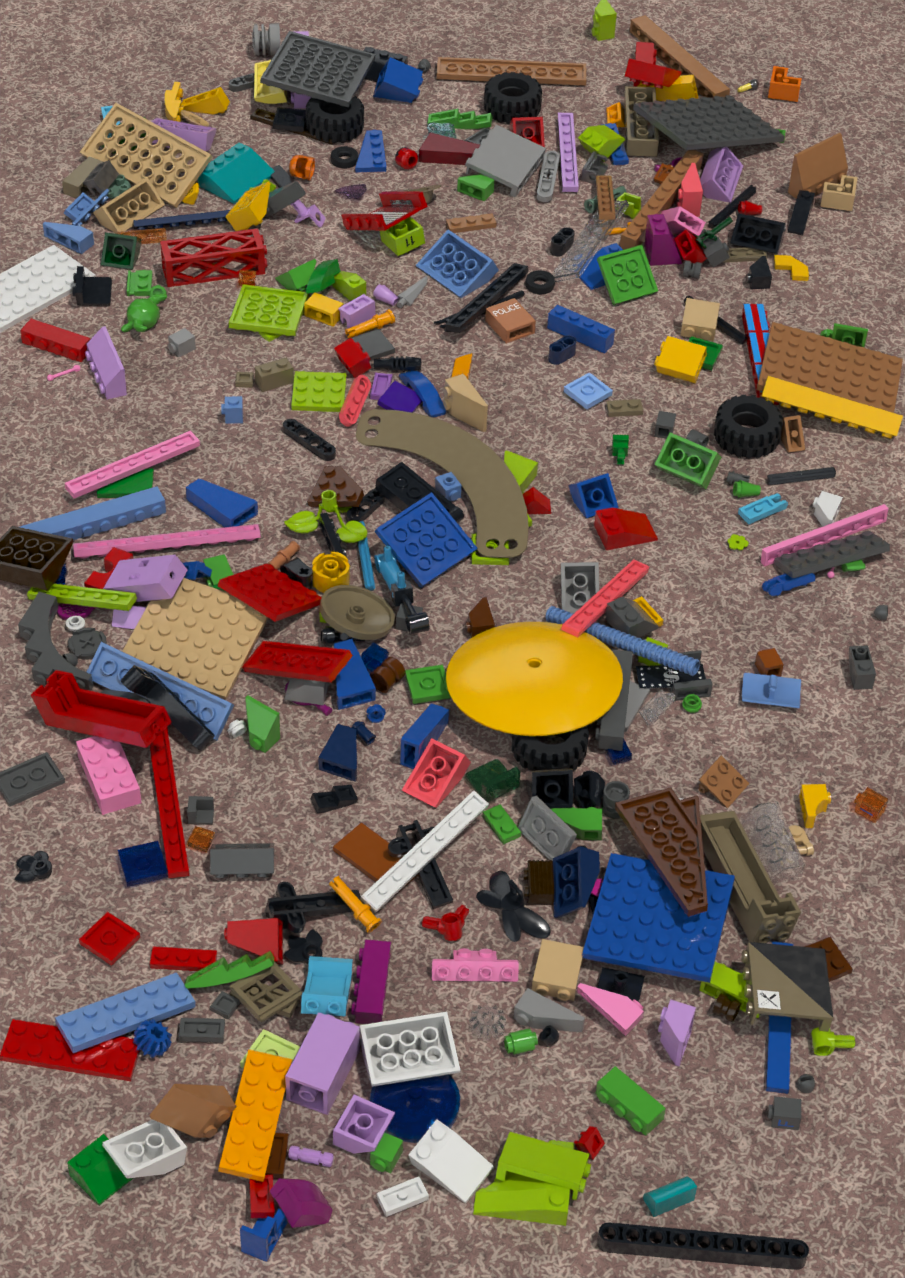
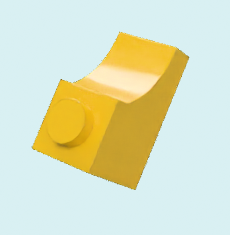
[799,784,831,828]

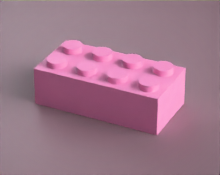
[76,736,141,815]

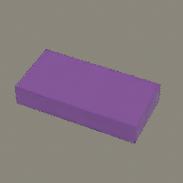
[370,373,392,400]

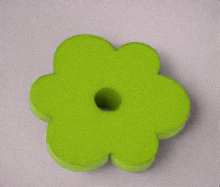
[727,534,749,550]

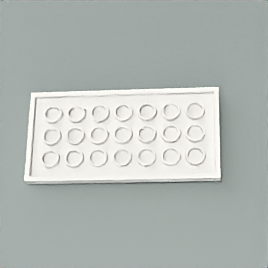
[0,245,96,333]

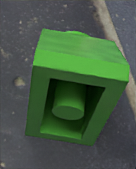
[457,174,494,201]

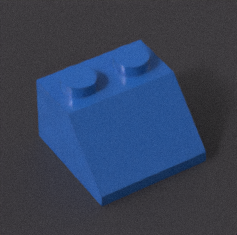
[568,473,619,518]

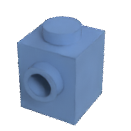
[221,396,243,424]
[435,472,462,501]

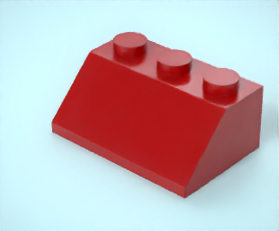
[625,58,682,89]

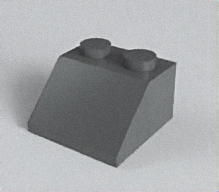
[605,596,659,638]

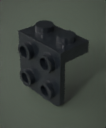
[72,266,112,306]

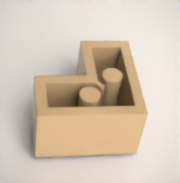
[820,175,858,211]

